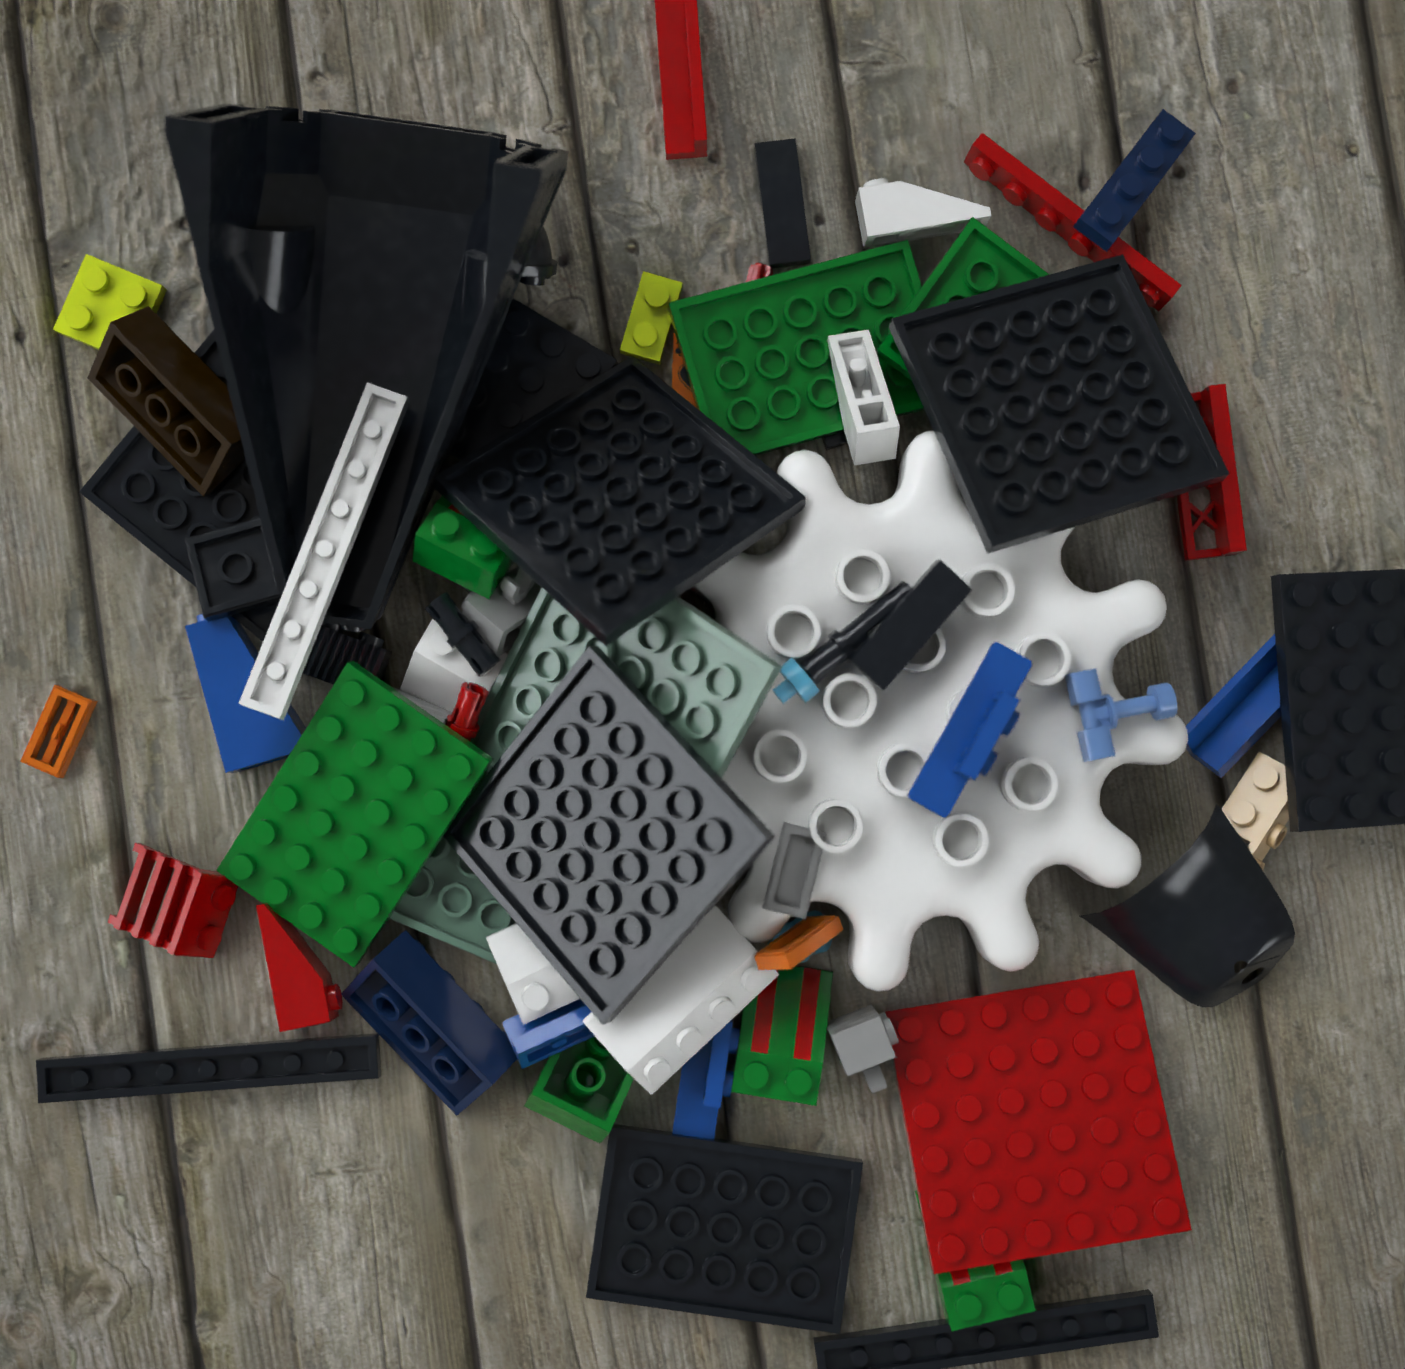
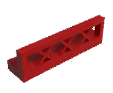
[655,0,707,160]
[1177,384,1247,561]

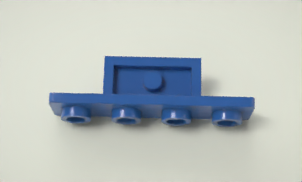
[908,642,1032,818]
[672,1020,740,1140]

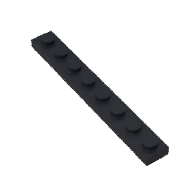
[36,1033,381,1103]
[813,1289,1159,1369]

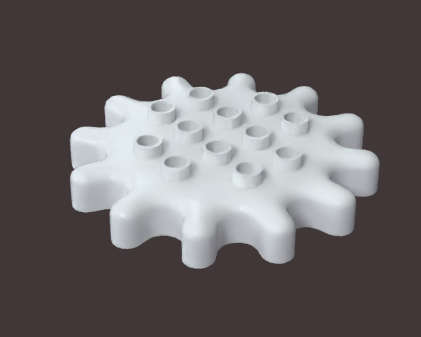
[690,431,1188,992]

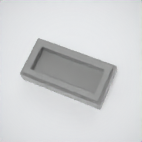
[762,822,827,919]

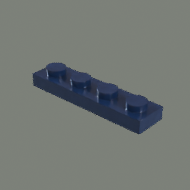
[1073,109,1196,252]

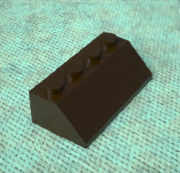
[87,306,245,497]

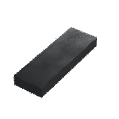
[754,138,811,268]
[848,560,973,690]

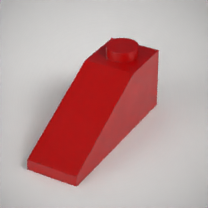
[256,903,343,1032]

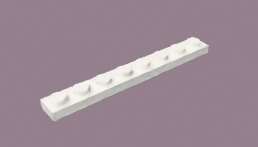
[239,383,410,721]

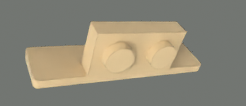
[1222,752,1289,870]

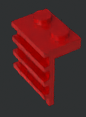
[108,843,238,958]

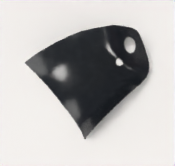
[1079,803,1295,1007]

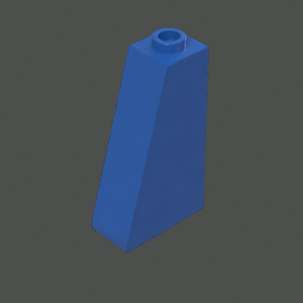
[185,613,306,773]

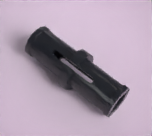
[425,592,501,677]

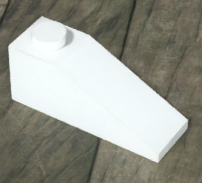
[855,178,991,249]
[827,329,900,466]

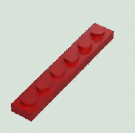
[964,133,1182,312]

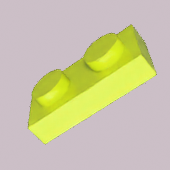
[620,271,683,365]

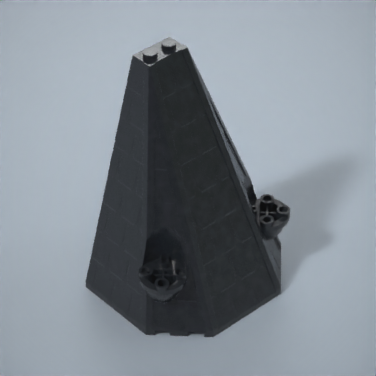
[164,103,568,632]

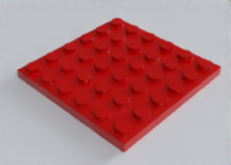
[885,970,1192,1274]

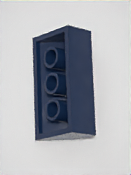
[341,930,517,1116]

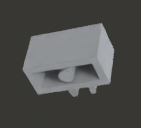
[461,566,542,657]
[827,1004,899,1093]

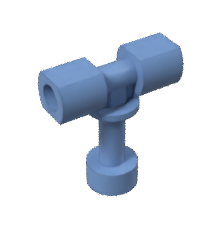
[1065,669,1177,762]

